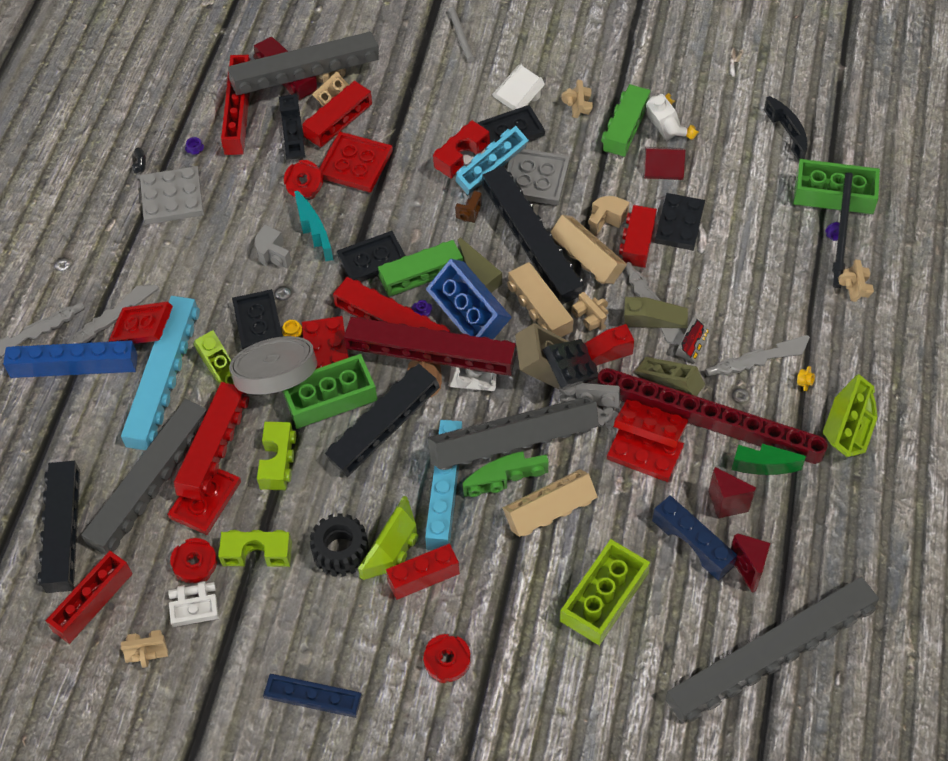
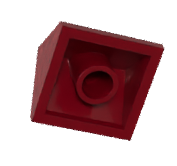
[644,146,686,180]
[708,467,757,519]
[730,533,770,593]

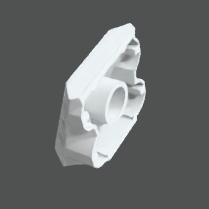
[492,63,545,110]
[448,366,497,391]

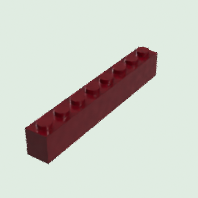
[344,317,517,376]

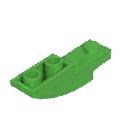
[462,451,549,497]

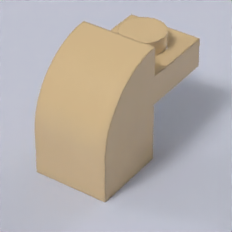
[588,196,630,236]

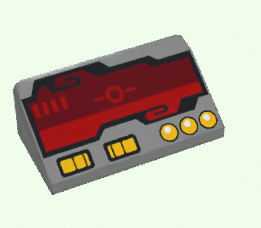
[675,316,710,363]

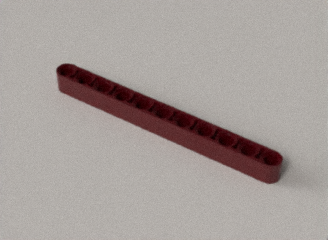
[597,368,828,464]

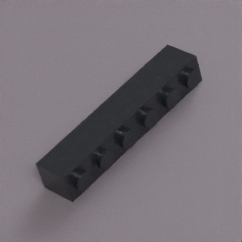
[325,363,440,478]
[38,460,80,593]

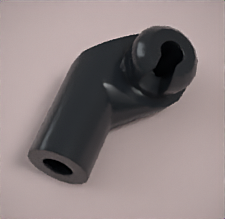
[132,148,146,174]

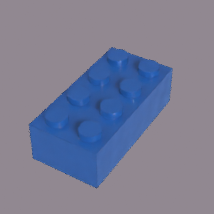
[426,258,512,339]

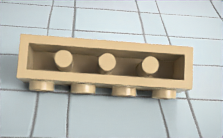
[551,215,627,284]
[507,262,573,337]
[502,469,598,537]

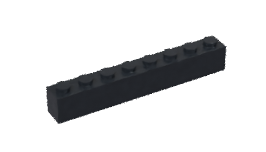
[482,166,584,305]

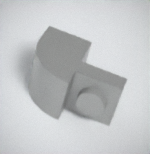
[255,225,292,269]

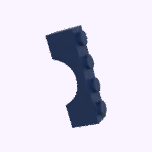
[652,495,738,581]

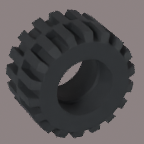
[310,513,369,577]

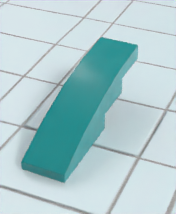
[294,191,333,262]

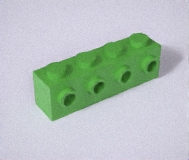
[601,84,651,157]
[378,240,463,297]

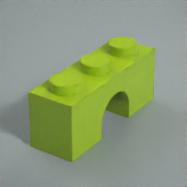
[257,422,296,490]
[218,530,292,567]

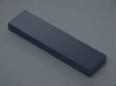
[263,673,362,718]

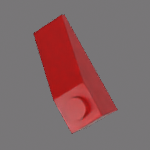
[585,324,634,366]

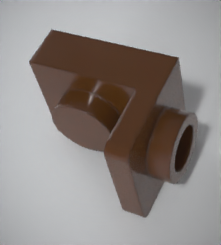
[455,191,482,223]

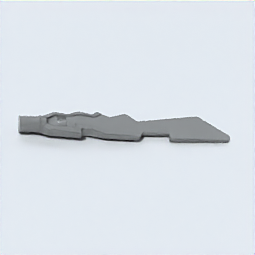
[625,262,684,345]
[68,285,159,344]
[0,302,85,358]
[705,335,810,377]

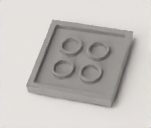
[507,149,570,206]
[140,166,204,225]

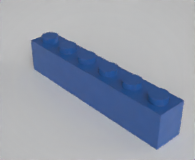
[3,341,138,378]

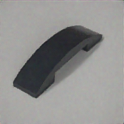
[278,94,306,160]
[764,96,807,160]

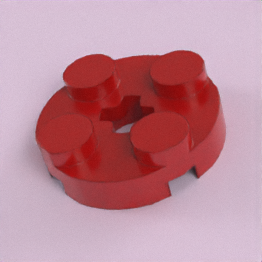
[284,160,323,199]
[170,538,217,583]
[423,634,471,683]

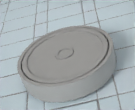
[229,336,317,394]

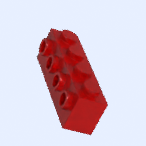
[302,80,372,148]
[45,551,133,644]

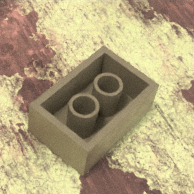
[515,323,568,389]

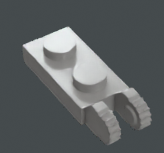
[559,383,620,408]

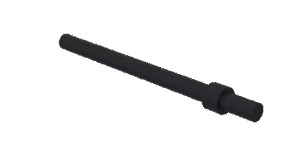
[832,172,853,288]

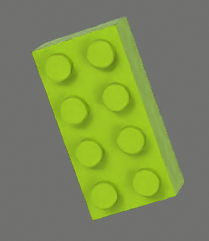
[560,539,650,646]

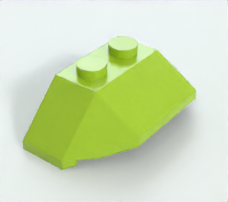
[823,374,877,457]
[358,495,418,580]

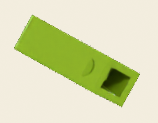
[193,330,234,384]

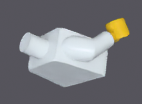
[646,93,699,141]

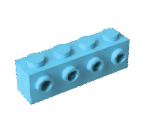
[455,126,529,195]

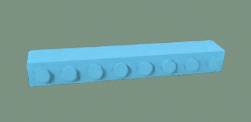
[121,296,200,450]

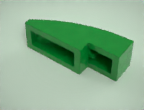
[731,444,806,475]

